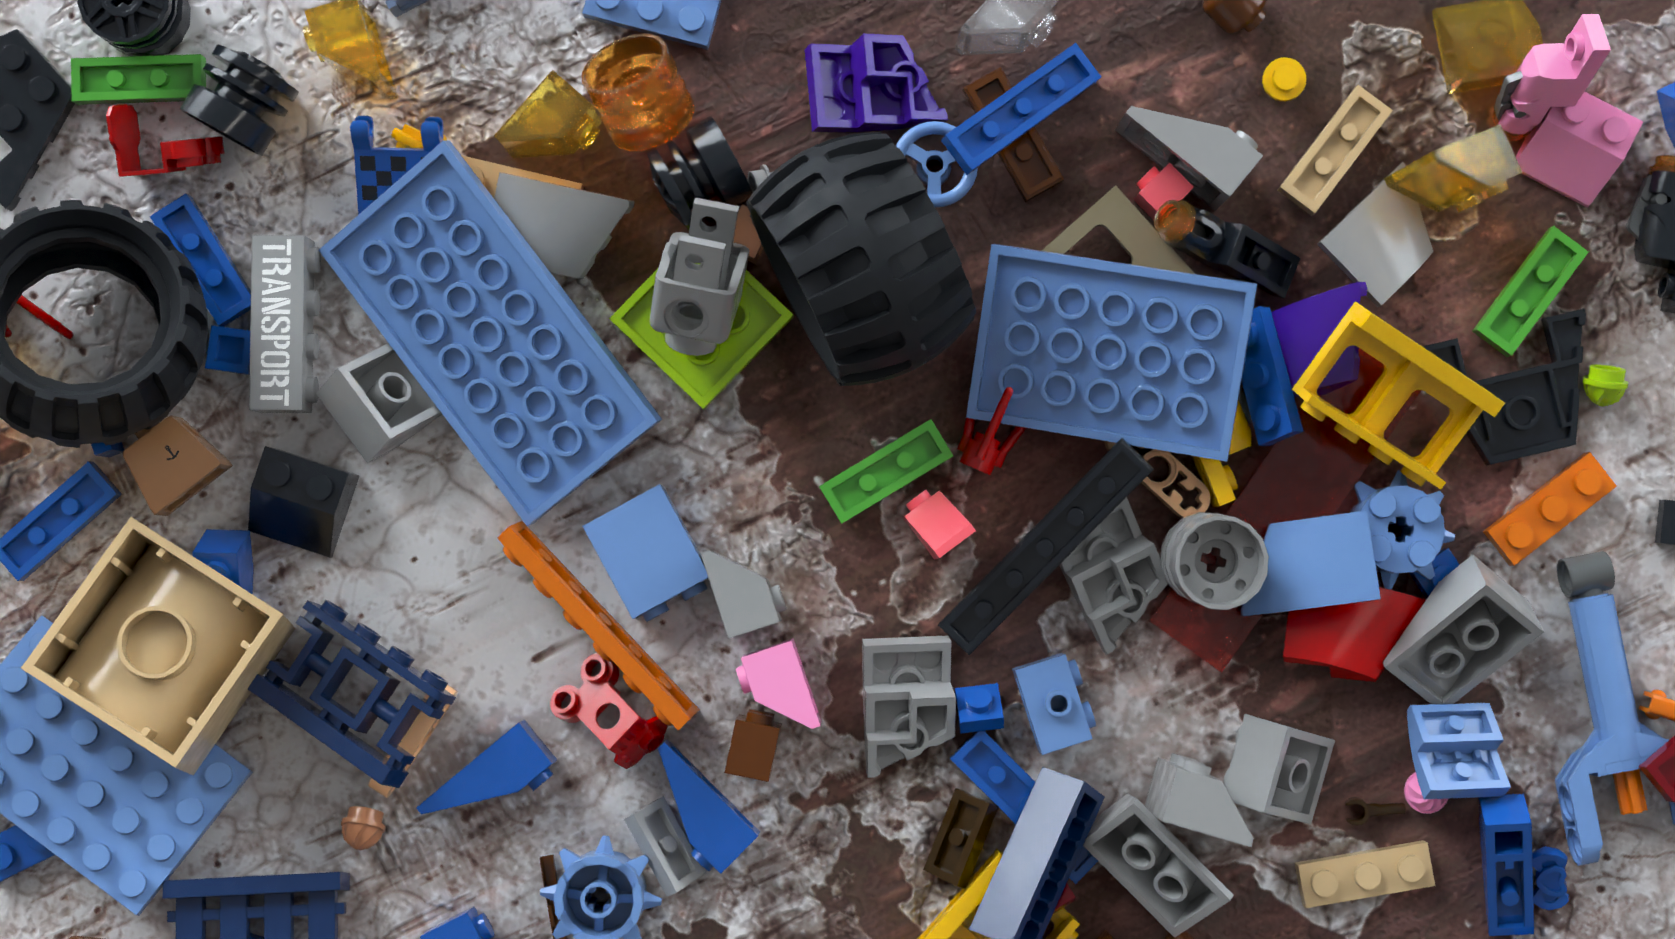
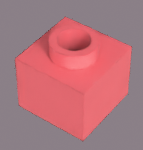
[1133,163,1194,224]

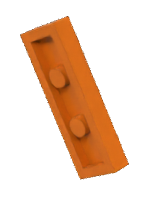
[1483,452,1617,566]

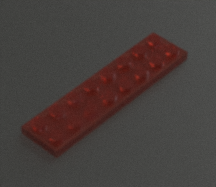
[1148,348,1422,673]

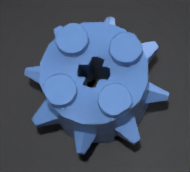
[1350,470,1455,590]
[540,835,662,939]

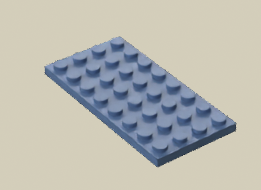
[318,140,662,526]

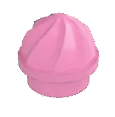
[1404,772,1448,814]

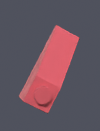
[903,490,976,559]

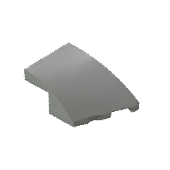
[1317,162,1434,307]
[494,172,634,279]
[1059,497,1168,655]
[862,635,956,778]

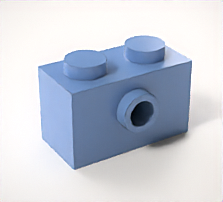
[1012,653,1096,755]

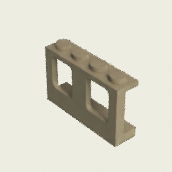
[1041,185,1195,274]

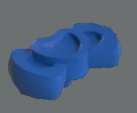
[1532,846,1569,911]

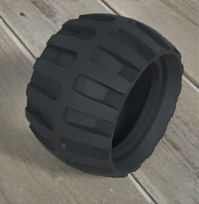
[747,132,976,386]
[0,200,208,448]

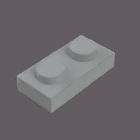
[624,796,706,897]

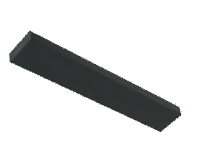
[938,437,1154,655]

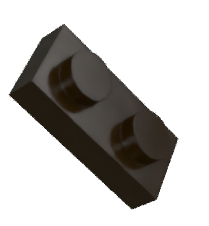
[923,788,999,889]

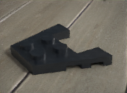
[0,29,75,211]
[1422,309,1586,466]

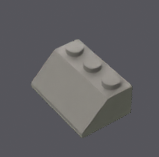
[1144,753,1254,847]
[1083,793,1234,938]

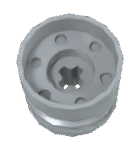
[1160,512,1269,610]

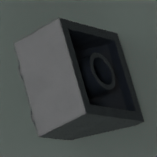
[248,446,360,558]

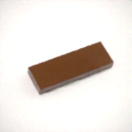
[962,67,1064,202]

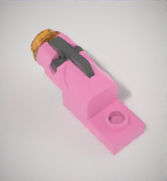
[1492,14,1611,141]

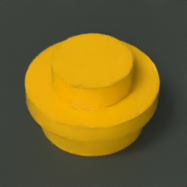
[1262,57,1307,101]

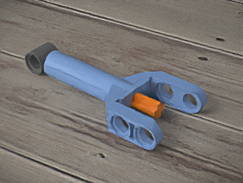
[1555,551,1675,866]

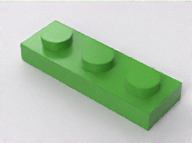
[71,54,206,105]
[1472,226,1589,357]
[819,419,953,524]

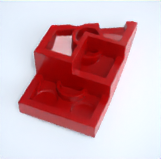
[1283,587,1426,682]

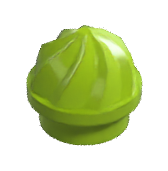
[1582,364,1629,407]

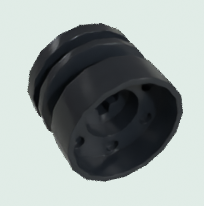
[77,0,191,56]
[180,44,299,156]
[645,116,753,232]

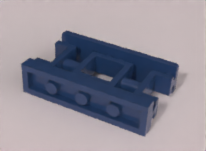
[248,600,456,788]

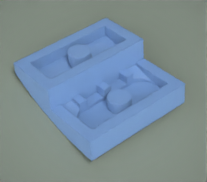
[1407,703,1511,800]

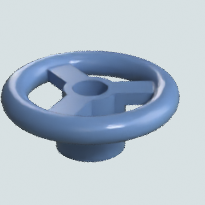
[896,121,978,208]

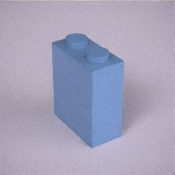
[582,484,709,622]

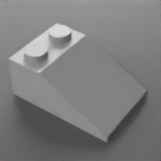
[1115,106,1263,211]
[1383,554,1544,704]

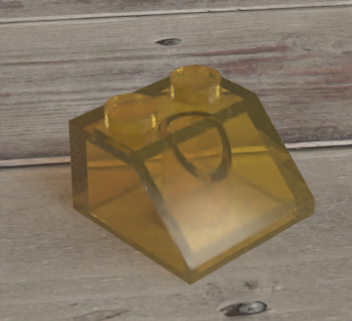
[303,0,398,100]
[1432,0,1543,94]
[494,70,602,158]
[1384,124,1523,213]

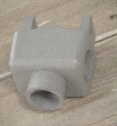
[650,197,749,356]

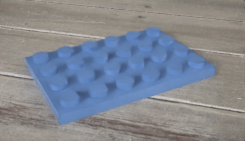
[966,244,1258,461]
[0,615,253,916]

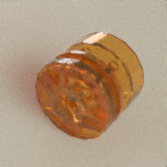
[582,33,695,151]

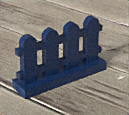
[162,872,350,939]

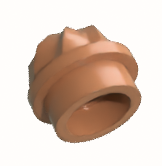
[341,806,386,850]

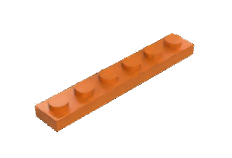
[497,521,700,730]

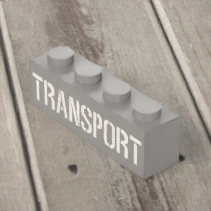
[249,235,321,413]

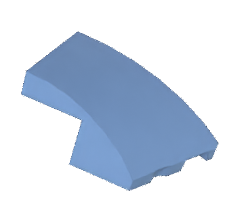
[1241,510,1381,616]

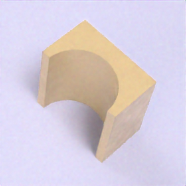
[21,517,296,775]

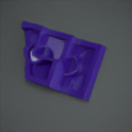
[805,33,948,132]
[1271,282,1367,398]

